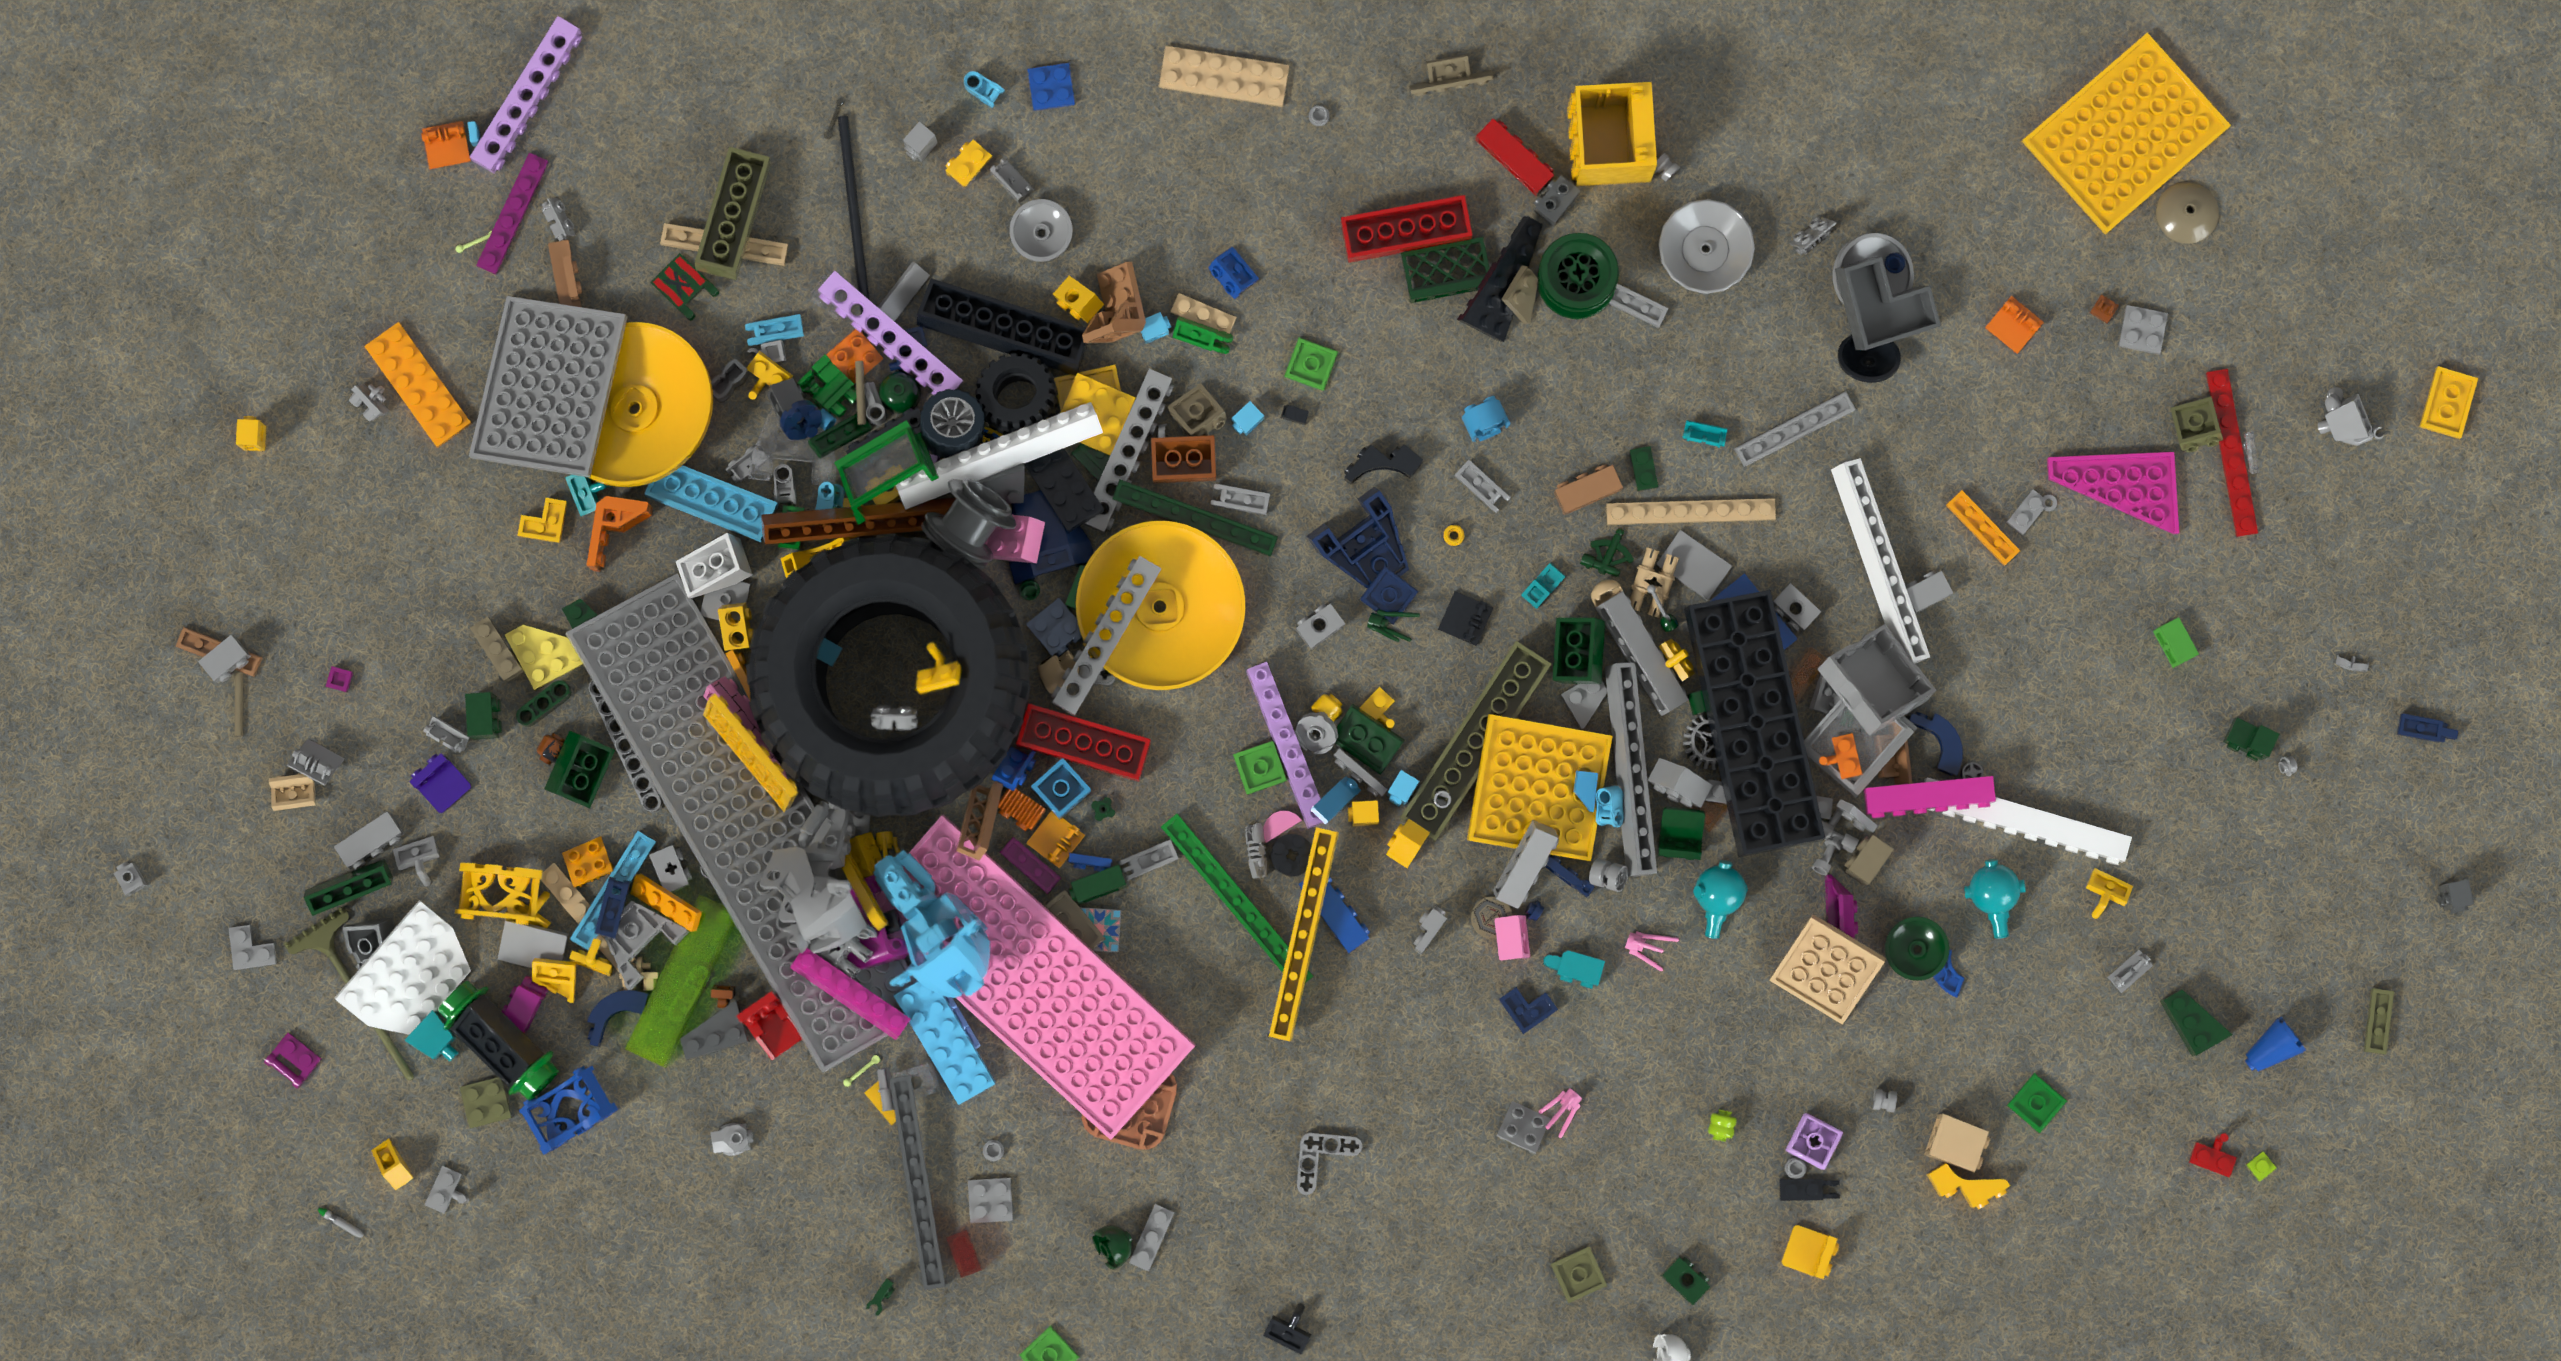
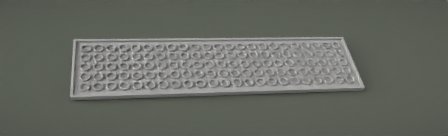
[566,574,916,1073]

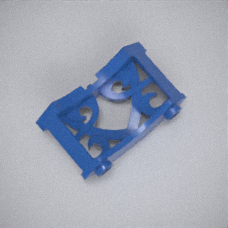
[519,1066,618,1155]

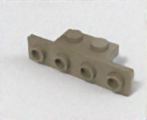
[1409,54,1493,96]

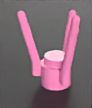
[1625,931,1679,971]
[1539,1088,1582,1138]

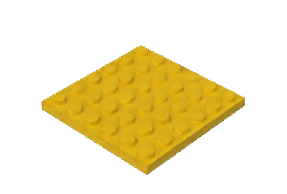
[1467,714,1612,861]

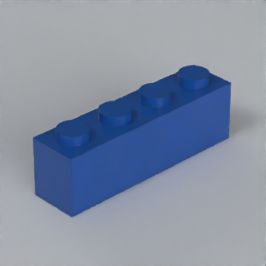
[1299,876,1370,954]

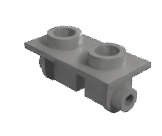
[542,198,576,241]
[725,444,769,483]
[872,706,917,730]
[423,715,469,753]
[2107,950,2153,993]

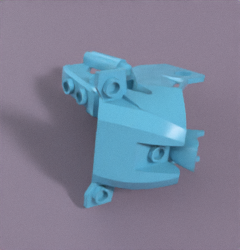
[873,849,990,998]

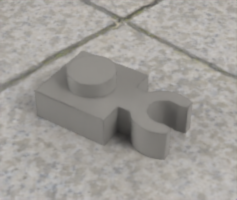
[747,340,787,363]

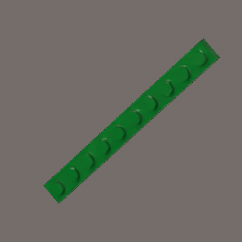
[1161,813,1314,983]

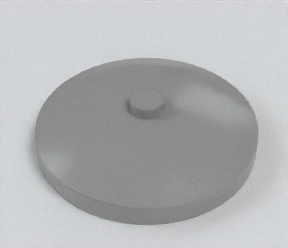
[1833,233,1914,305]

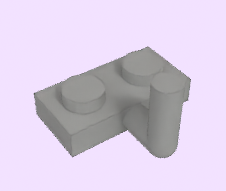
[1828,799,1877,833]
[393,836,440,886]
[425,1166,469,1214]

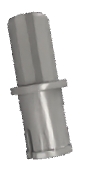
[877,1068,894,1111]

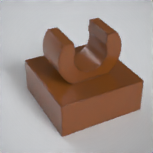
[2089,294,2119,324]
[711,985,735,1008]

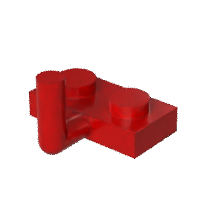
[2189,1133,2237,1178]

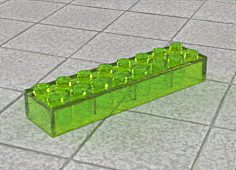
[625,894,735,1068]

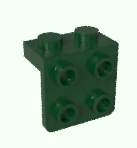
[1658,807,1705,860]

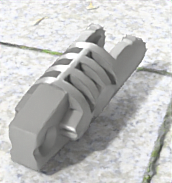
[1245,823,1267,879]

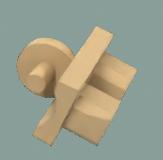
[619,957,660,991]

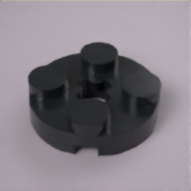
[1270,834,1312,877]

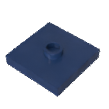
[1359,566,1419,625]

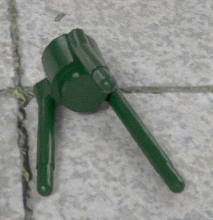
[1367,609,1420,642]

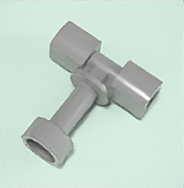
[1812,821,1859,875]

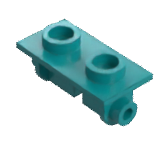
[1683,420,1728,448]

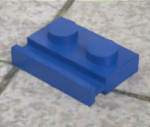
[1069,853,1113,872]

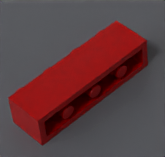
[1475,118,1554,196]

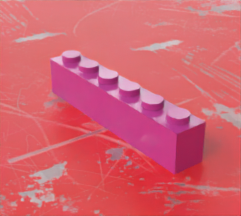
[1863,776,1996,818]
[790,948,910,1040]

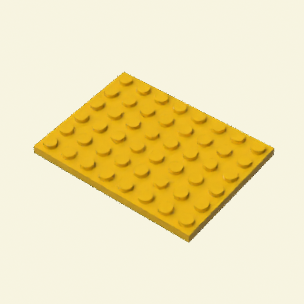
[2022,33,2231,235]

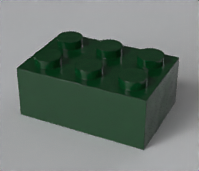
[1552,618,1605,684]
[544,731,615,809]

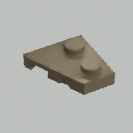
[1502,266,1538,324]

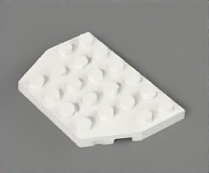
[335,900,471,1035]

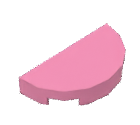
[1263,811,1302,843]

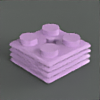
[1786,1113,1843,1170]

